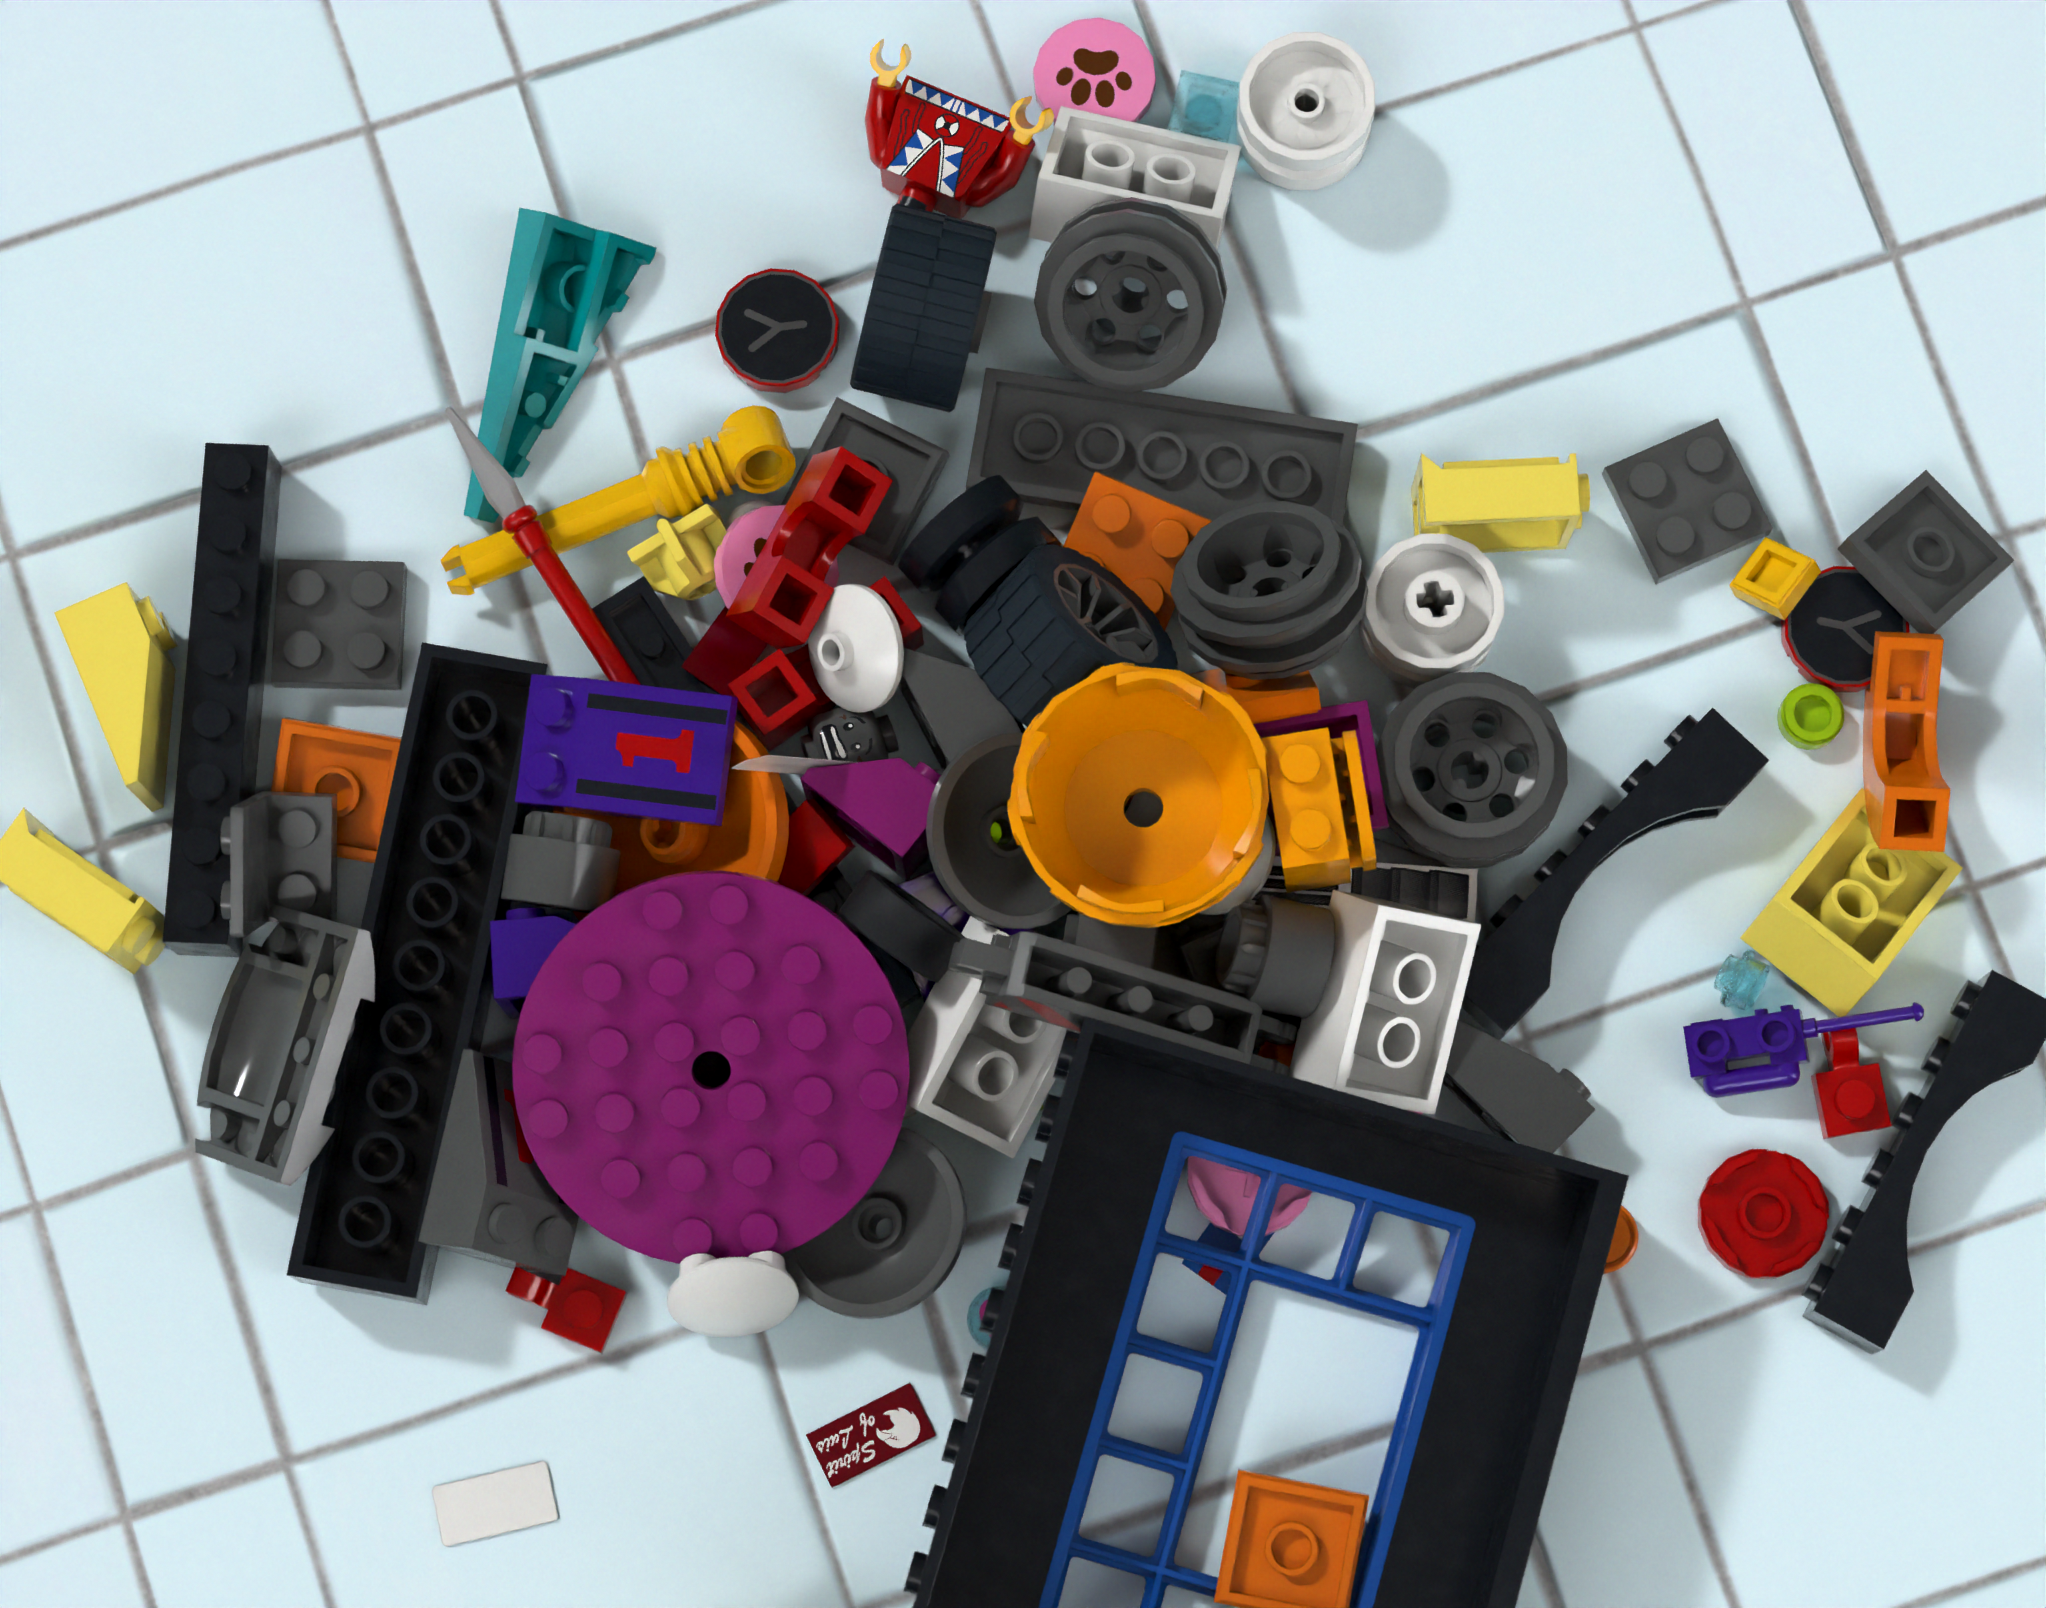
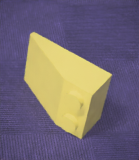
[54,582,177,812]
[1740,788,1963,1017]

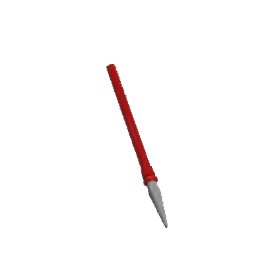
[445,407,641,685]

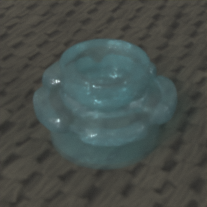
[1714,949,1770,1011]

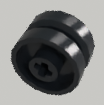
[897,475,1062,636]

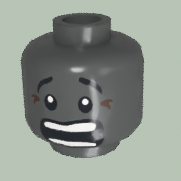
[800,707,899,762]

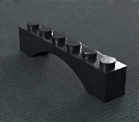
[1461,707,1769,1040]
[1801,970,2046,1355]

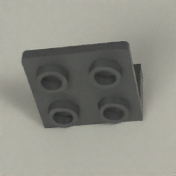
[221,791,337,937]

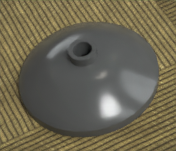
[926,733,1072,929]
[780,1126,967,1319]

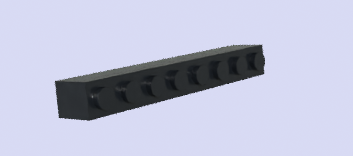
[163,443,282,958]

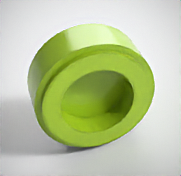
[1777,683,1845,750]

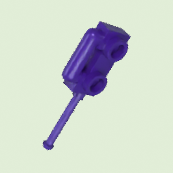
[1683,1002,1924,1098]

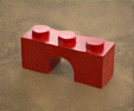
[725,446,893,650]
[727,576,924,752]

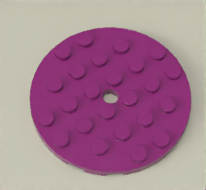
[512,871,910,1264]

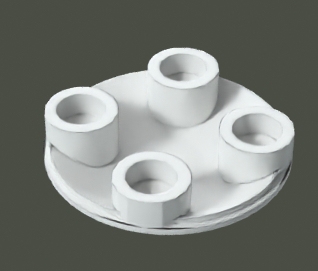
[667,1251,799,1337]

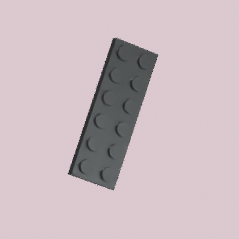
[966,367,1358,527]

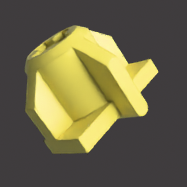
[627,503,728,600]

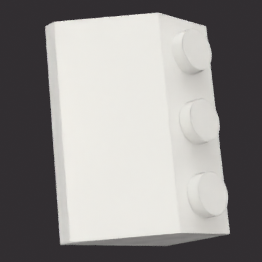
[1028,106,1242,258]
[1288,890,1481,1115]
[907,916,1079,1159]

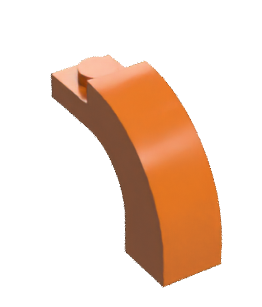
[1863,631,1951,852]

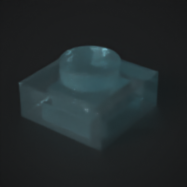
[1168,70,1240,143]

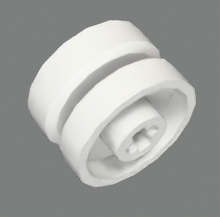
[1236,32,1375,190]
[1359,534,1504,689]

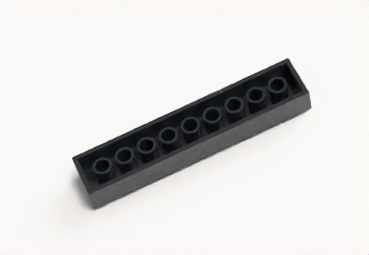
[286,642,553,1305]

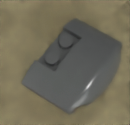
[195,904,375,1186]

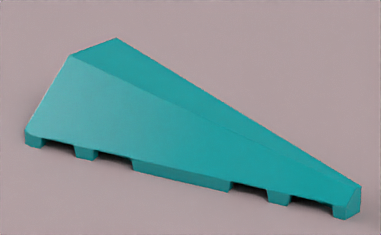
[464,208,657,523]

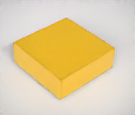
[1729,537,1821,620]

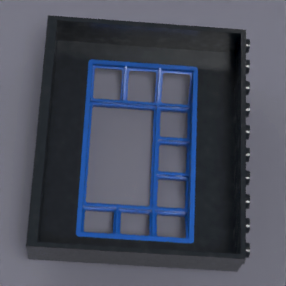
[903,1016,1629,1608]

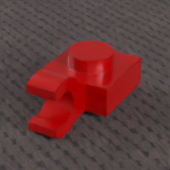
[1811,1028,1892,1139]
[505,1267,628,1354]

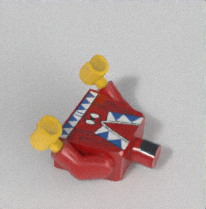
[864,39,1054,219]

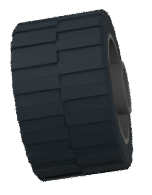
[850,203,997,412]
[964,544,1178,727]

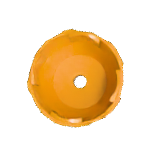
[1007,662,1269,928]

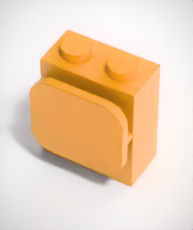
[1262,728,1377,893]

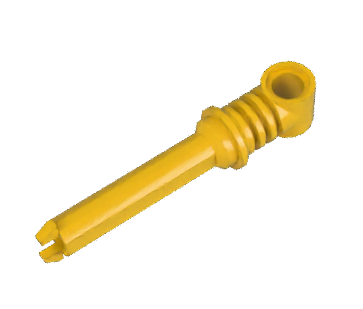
[440,405,796,596]

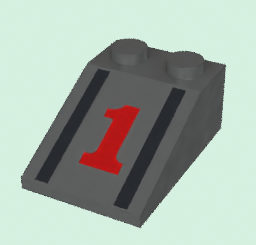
[418,1049,579,1276]

